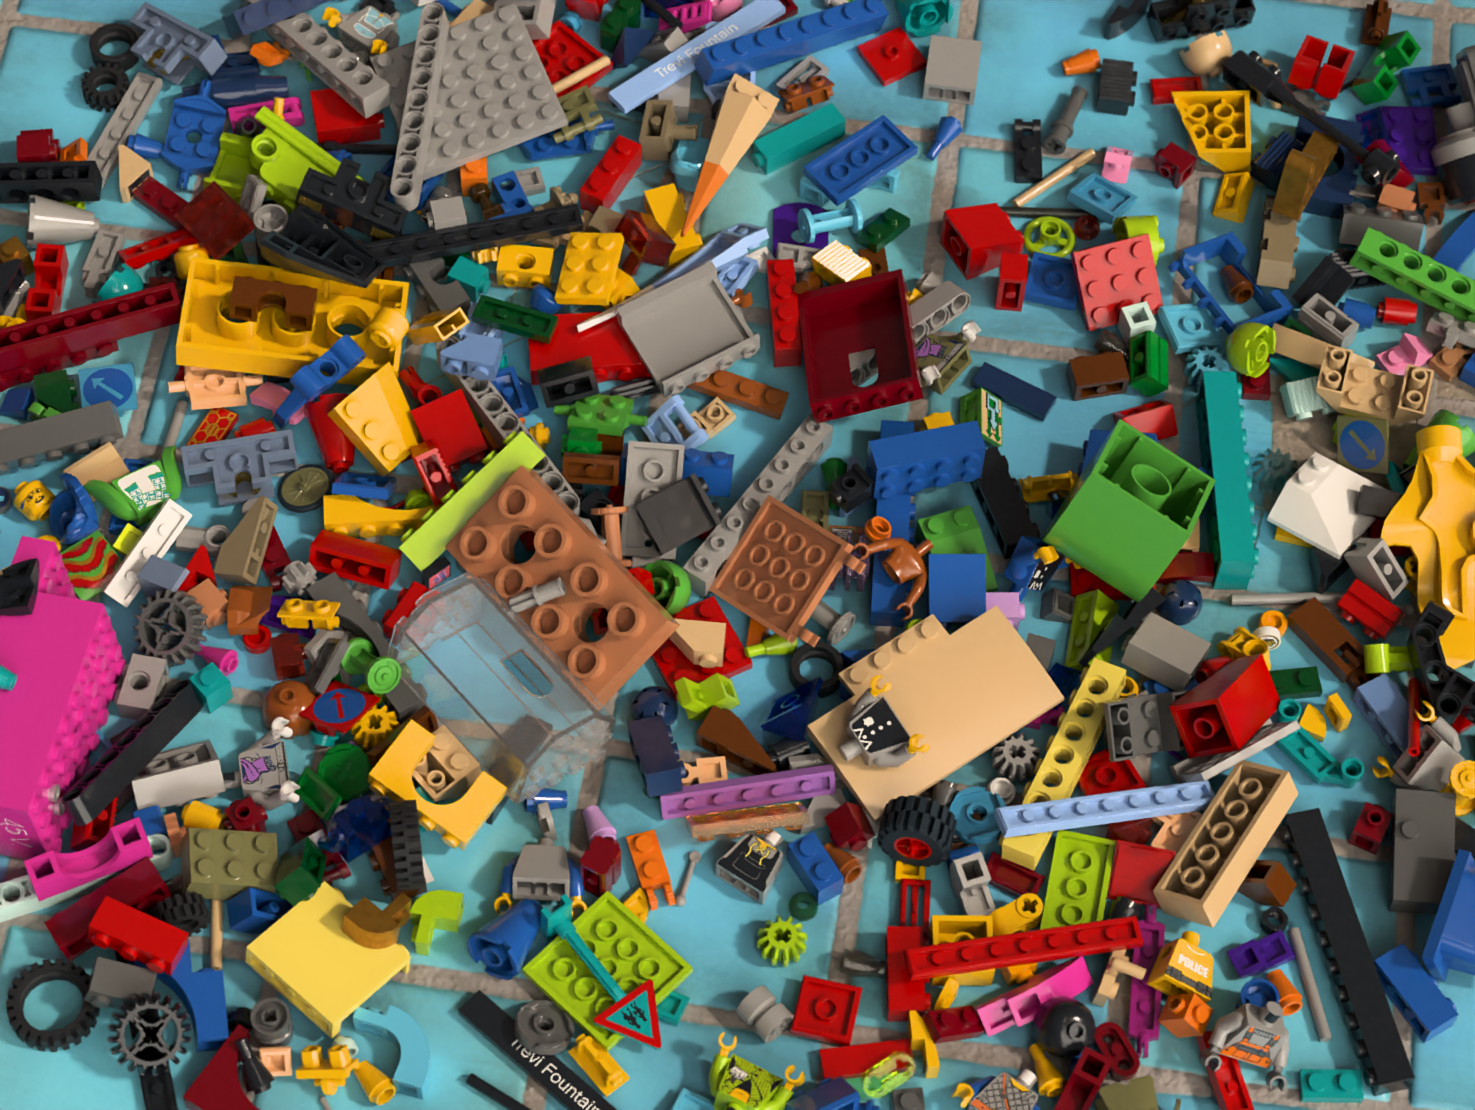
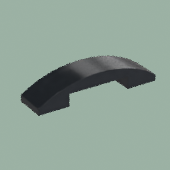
[1104,0,1153,40]

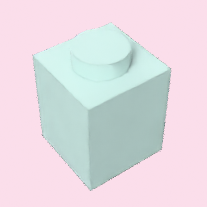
[1117,301,1156,347]

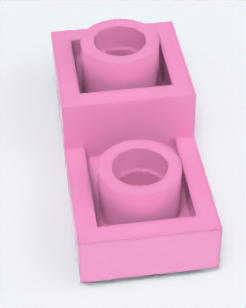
[249,381,306,425]

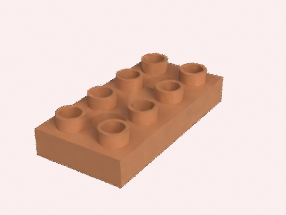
[445,465,680,708]

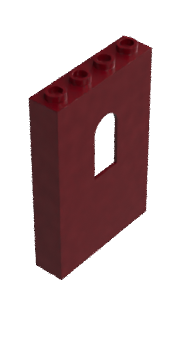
[797,269,924,423]

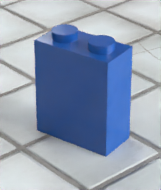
[926,554,986,629]

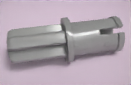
[509,577,567,613]

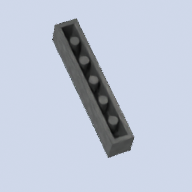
[0,400,124,475]

